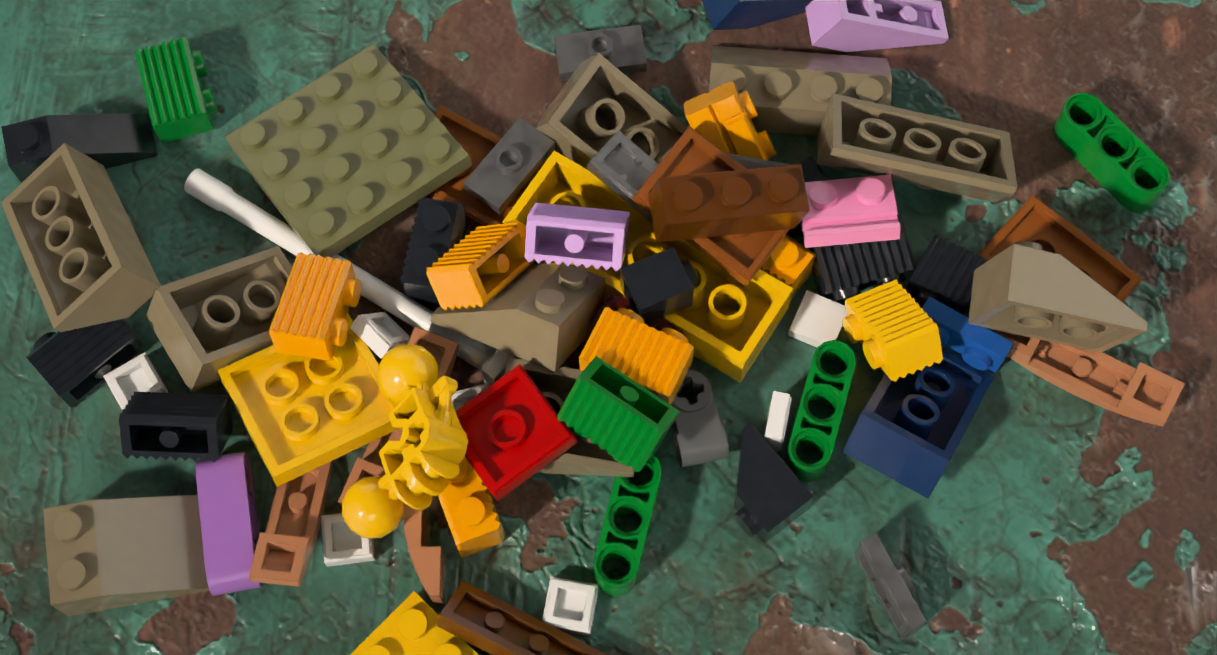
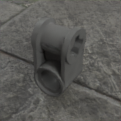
[671,370,729,468]

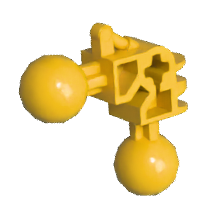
[342,344,468,538]

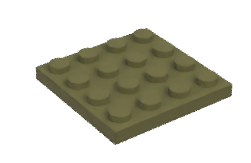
[225,43,473,258]

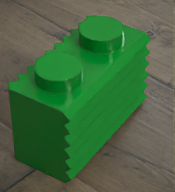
[135,37,218,144]
[557,356,680,472]

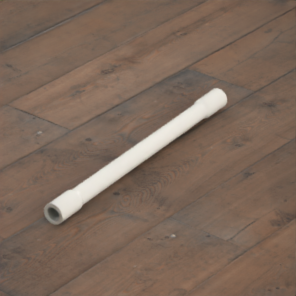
[184,169,498,371]

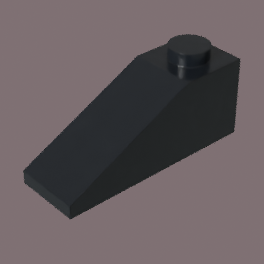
[1,113,158,183]

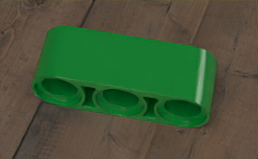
[1053,93,1170,212]
[785,340,856,483]
[594,454,661,596]

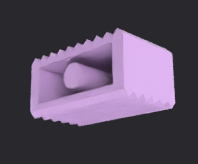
[524,202,630,271]

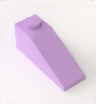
[805,0,949,52]

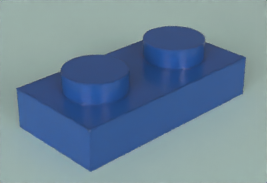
[922,296,1014,374]

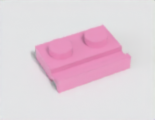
[801,174,901,248]

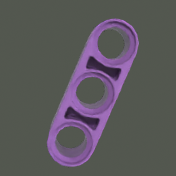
[195,451,264,596]

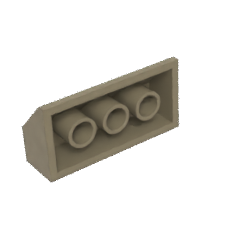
[708,46,892,136]
[817,93,1017,202]
[1,143,161,332]

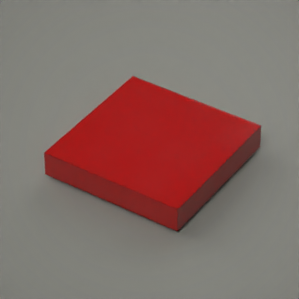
[455,364,578,501]

